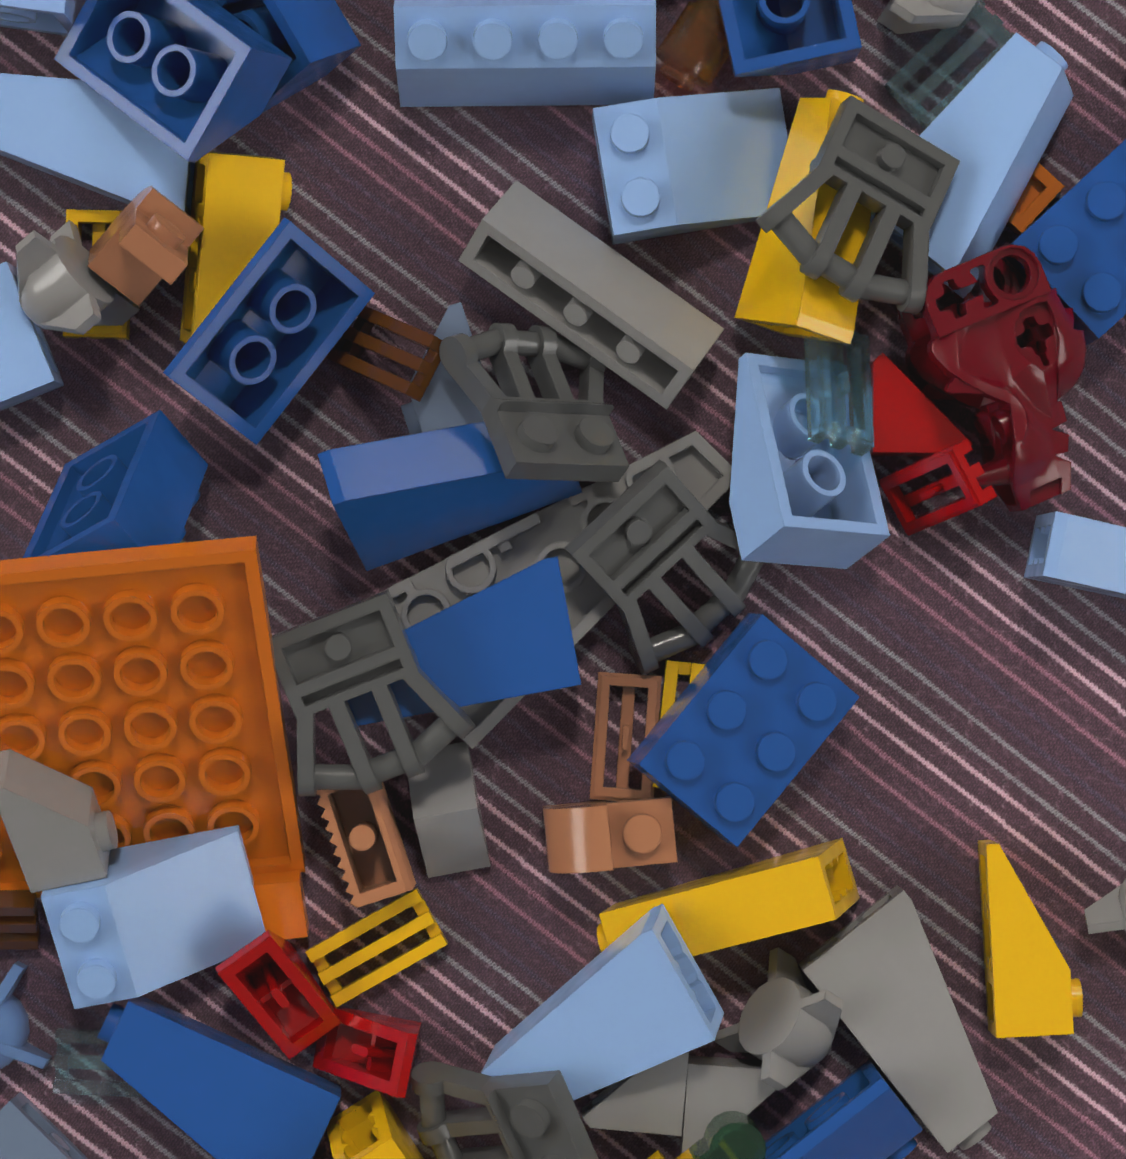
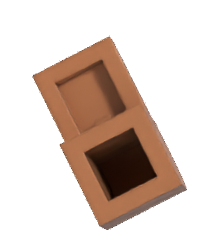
[87,186,204,306]
[543,796,678,874]

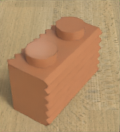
[317,782,416,908]

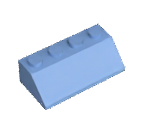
[393,0,656,107]

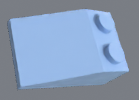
[592,88,788,245]
[729,353,890,569]
[41,825,266,1009]

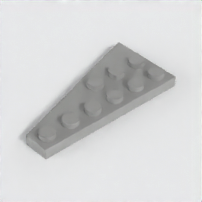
[380,431,731,749]

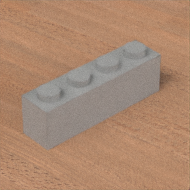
[458,180,724,410]

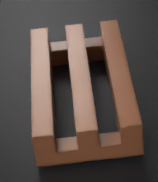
[590,672,662,801]

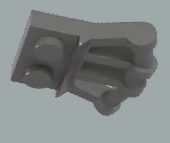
[755,96,960,314]
[439,323,629,482]
[565,459,771,675]
[272,590,476,796]
[411,1061,598,1159]

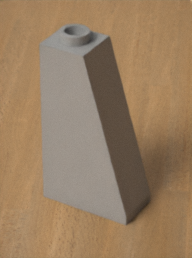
[798,885,998,1153]

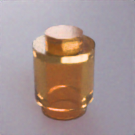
[656,0,730,92]

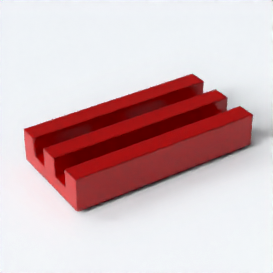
[879,439,997,536]

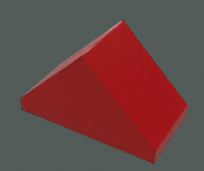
[867,352,973,456]
[215,930,342,1060]
[312,1005,422,1098]

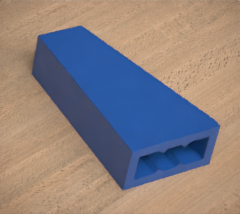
[318,421,583,571]
[347,556,581,726]
[97,996,341,1159]

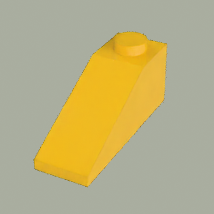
[180,151,292,343]
[978,840,1083,1038]

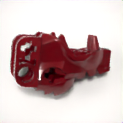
[895,244,1086,512]

